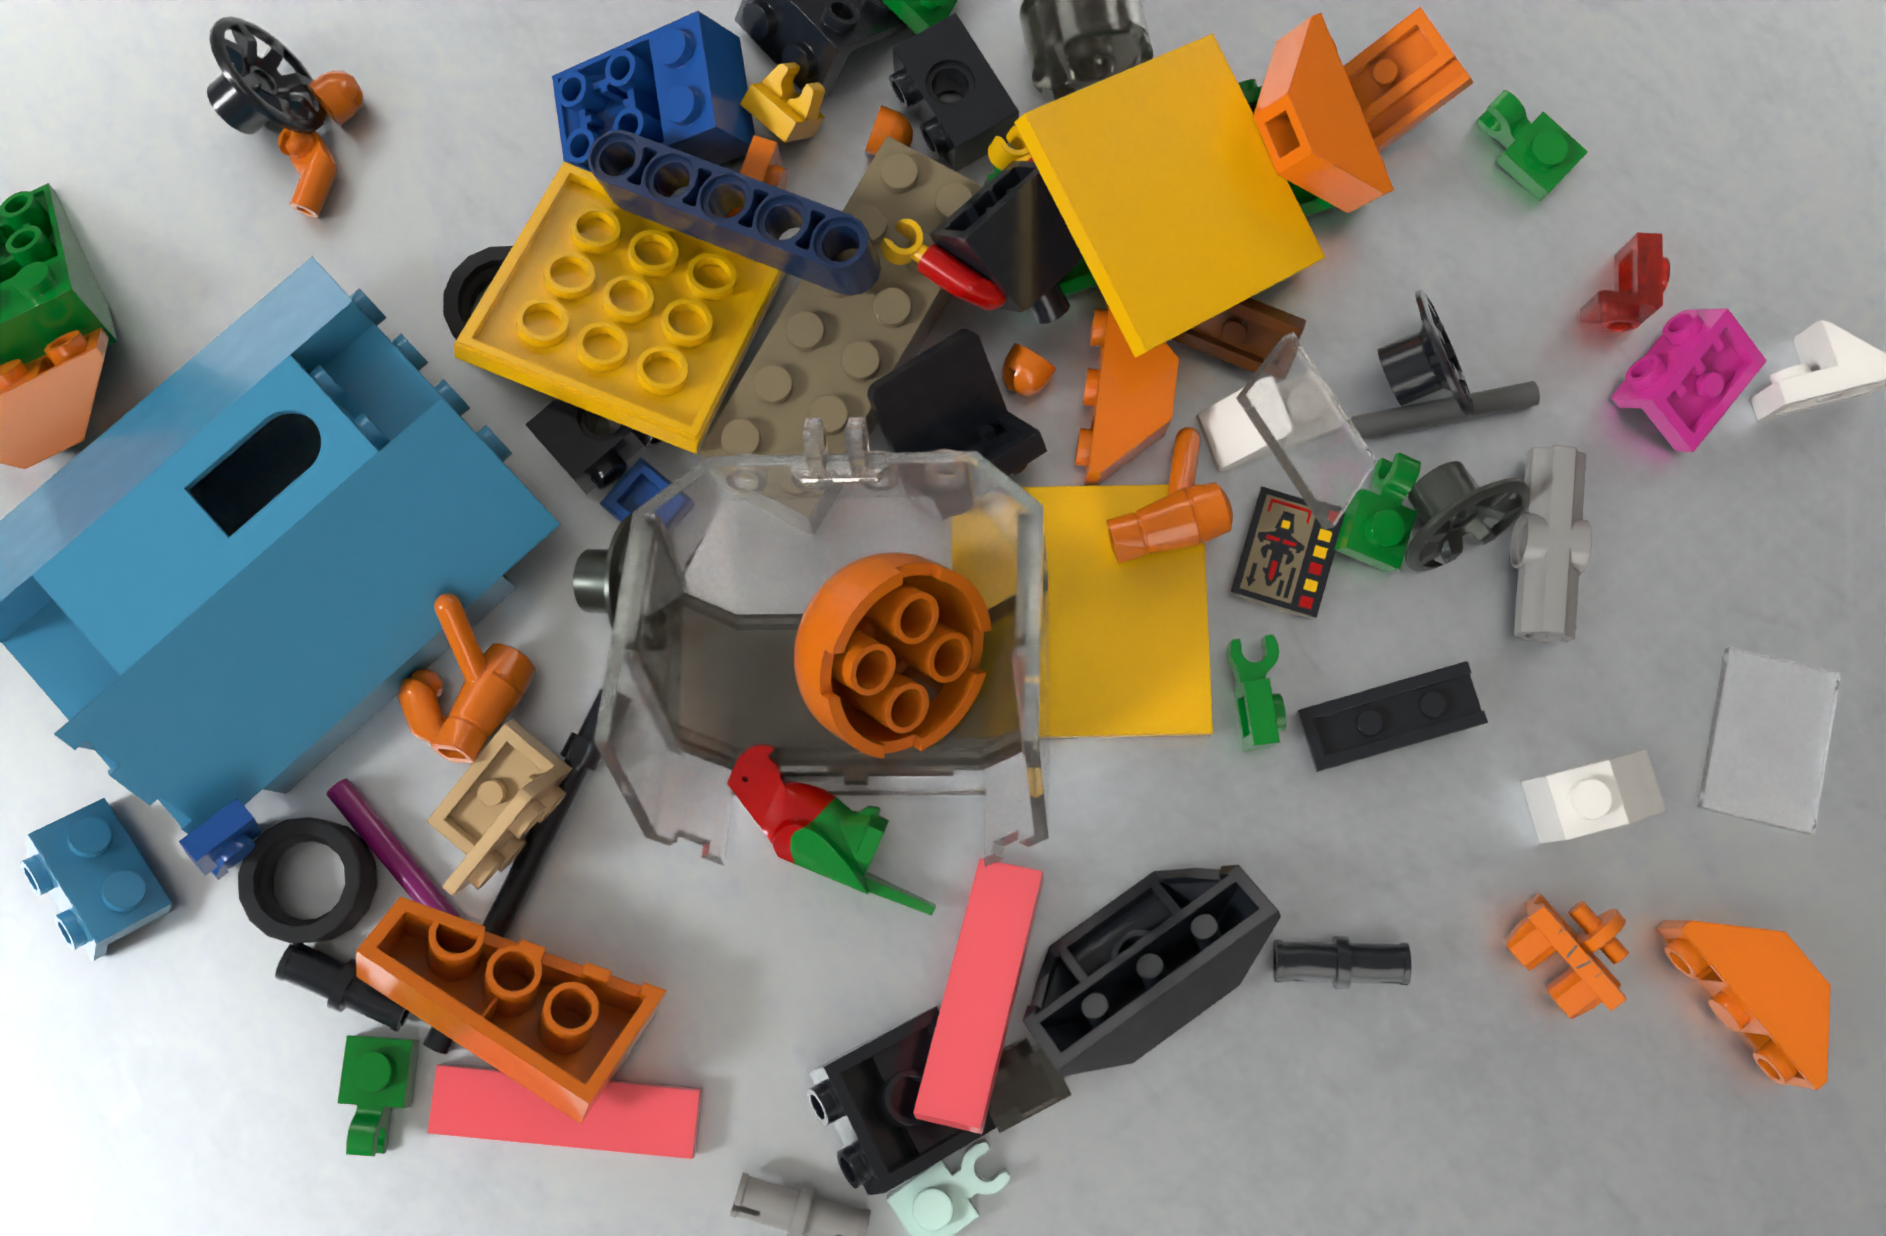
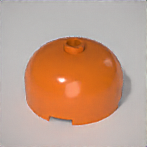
[794,552,992,758]

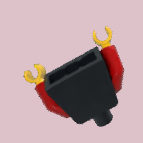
[881,126,1082,324]

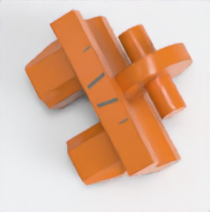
[1505,892,1629,1019]

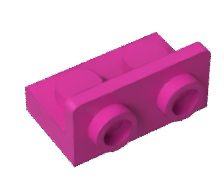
[1611,308,1767,452]

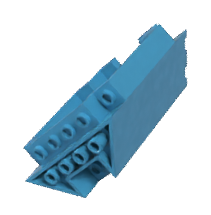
[0,256,561,834]

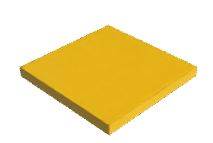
[1014,33,1326,358]
[454,161,786,454]
[952,484,1213,740]

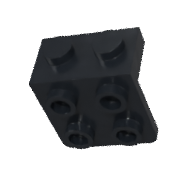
[734,0,907,98]
[867,329,1047,517]

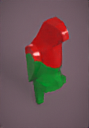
[727,743,936,915]

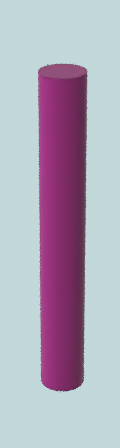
[326,778,462,918]

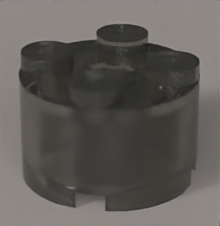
[1019,0,1153,100]

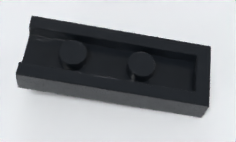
[1297,661,1488,772]

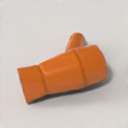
[1106,427,1233,564]
[430,593,536,764]

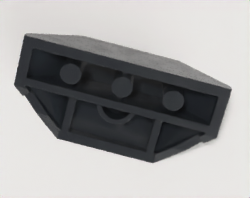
[1022,865,1281,1077]

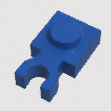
[179,798,261,880]

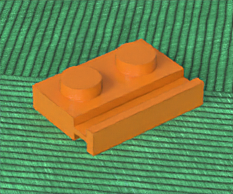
[1343,7,1474,153]

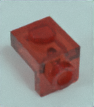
[1580,232,1670,332]

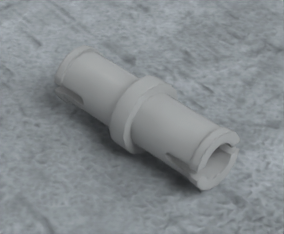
[730,1172,871,1236]

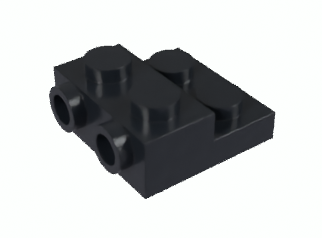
[807,1006,997,1195]

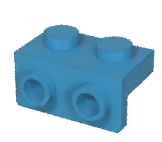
[20,798,172,961]

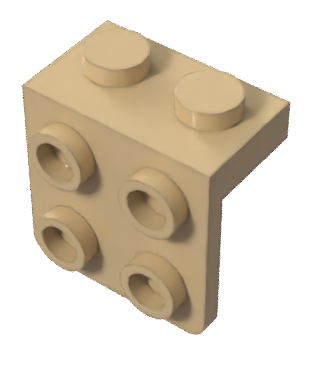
[426,719,572,896]

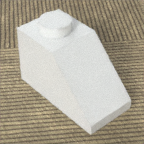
[1521,749,1666,844]

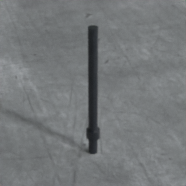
[423,688,623,1054]

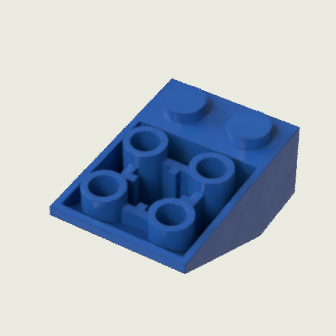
[552,11,755,175]

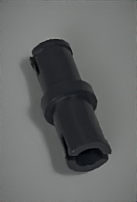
[1272,936,1412,989]
[275,943,411,1032]

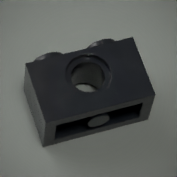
[889,13,1019,172]
[525,398,662,495]

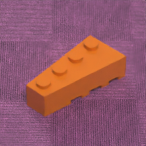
[356,897,667,1124]

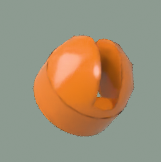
[307,70,363,126]
[864,105,913,156]
[1001,343,1056,397]

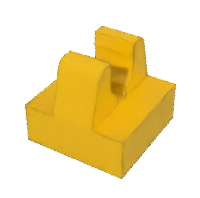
[740,62,825,143]

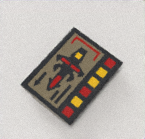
[1231,486,1345,618]

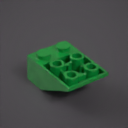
[0,183,117,366]

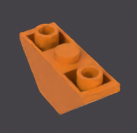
[1253,13,1394,213]
[1075,304,1179,486]
[0,327,109,469]
[1655,920,1831,1090]

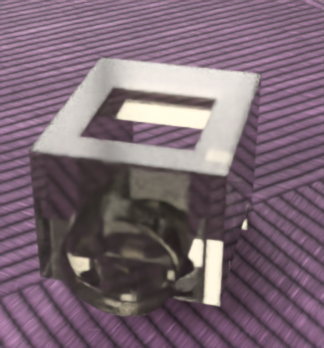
[988,1037,1072,1133]

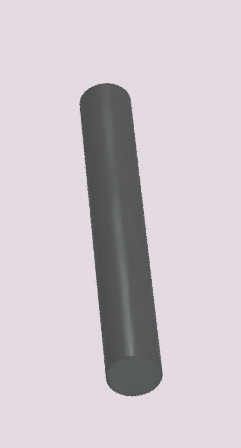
[1351,381,1540,440]

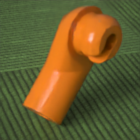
[278,128,337,218]
[397,669,448,744]

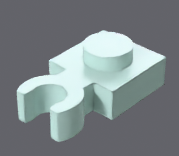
[886,1139,1011,1236]

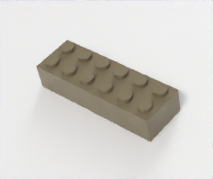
[698,136,984,531]

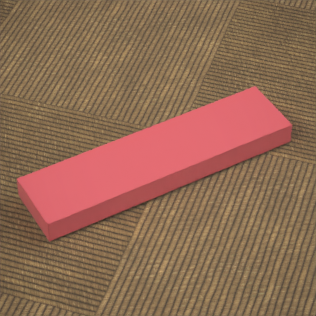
[913,858,1044,1134]
[427,1063,703,1159]

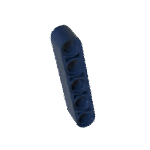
[588,130,881,296]

